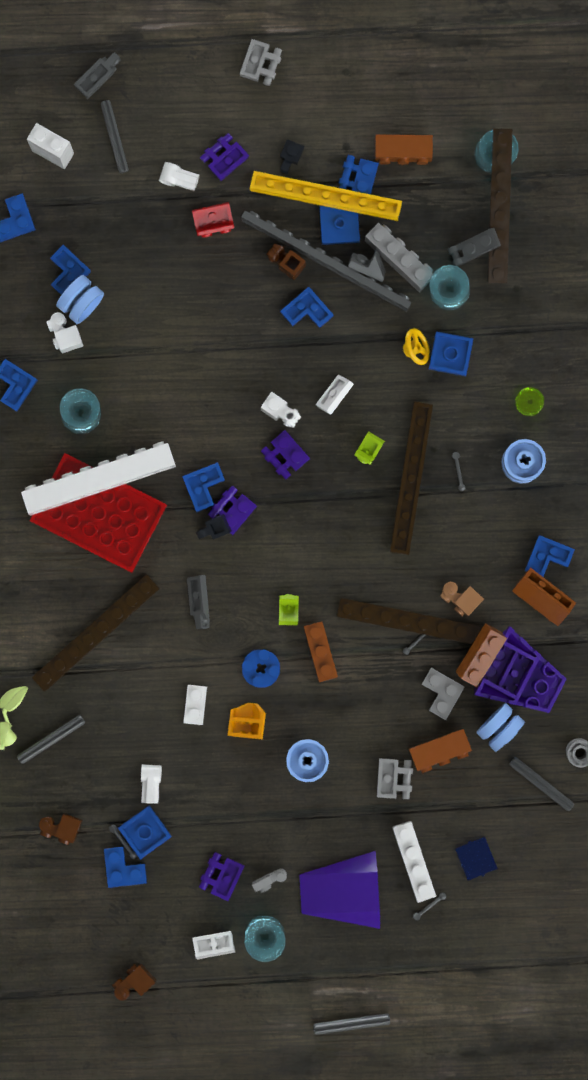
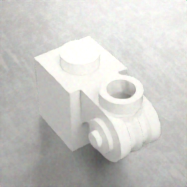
[46,312,83,353]
[261,392,301,428]

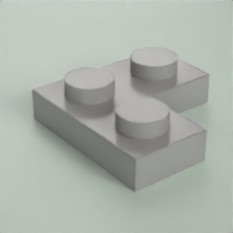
[422,668,465,720]

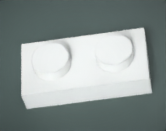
[316,375,354,415]
[183,685,207,725]

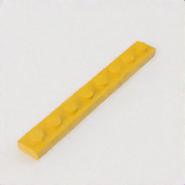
[250,171,402,221]

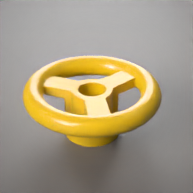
[403,328,430,365]

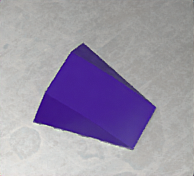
[474,626,567,713]
[299,851,380,929]

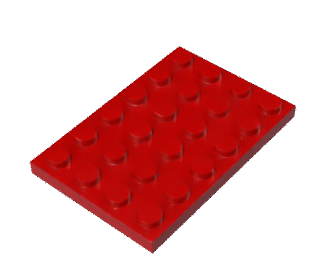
[30,453,167,573]

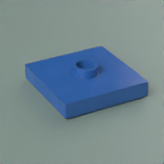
[320,206,360,245]
[429,331,473,377]
[118,805,172,859]

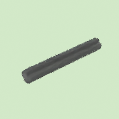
[101,100,129,173]
[17,715,85,764]
[509,757,574,811]
[313,1014,390,1035]

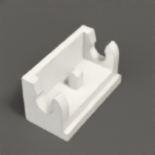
[193,931,235,959]

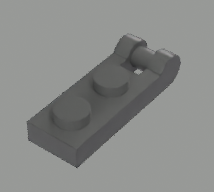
[447,228,501,267]

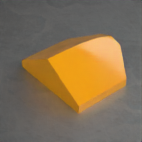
[227,703,266,739]

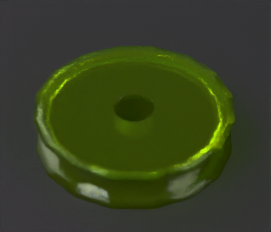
[516,387,544,416]

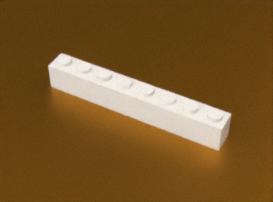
[21,442,176,516]

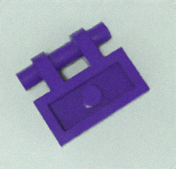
[200,133,249,181]
[261,430,310,480]
[208,486,257,536]
[199,852,245,901]

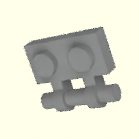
[240,39,282,86]
[377,758,413,799]
[252,868,287,893]

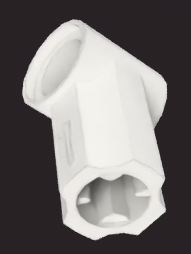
[159,162,199,191]
[141,765,162,803]

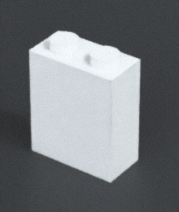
[27,123,74,169]

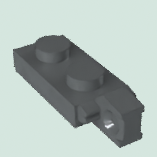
[74,52,121,99]
[187,575,210,629]

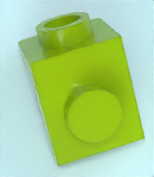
[354,431,385,465]
[279,594,299,625]

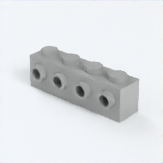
[365,223,434,292]

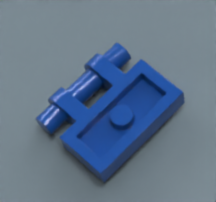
[338,155,379,195]

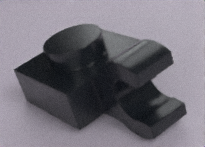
[280,139,305,175]
[196,514,232,540]

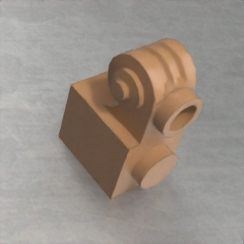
[440,582,484,617]

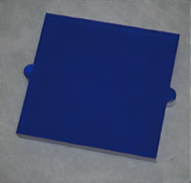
[455,837,498,880]

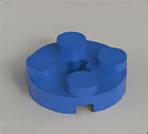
[242,650,280,688]

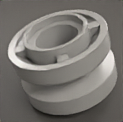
[566,738,588,767]

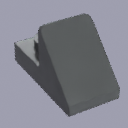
[348,249,386,282]

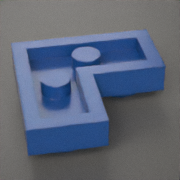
[0,193,36,242]
[50,245,91,295]
[280,287,334,328]
[0,359,38,412]
[182,462,225,512]
[525,535,575,577]
[104,846,147,888]

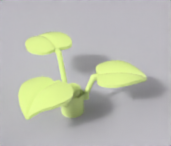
[0,686,28,750]

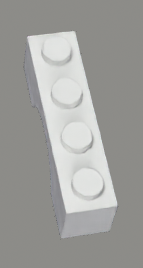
[392,821,436,903]

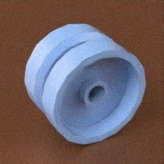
[56,275,104,324]
[501,439,546,484]
[476,703,525,752]
[286,739,329,782]

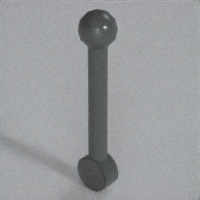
[452,452,466,491]
[403,634,426,655]
[109,824,137,859]
[413,892,447,920]

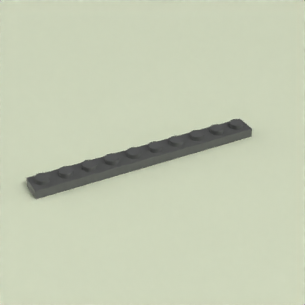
[241,211,411,312]

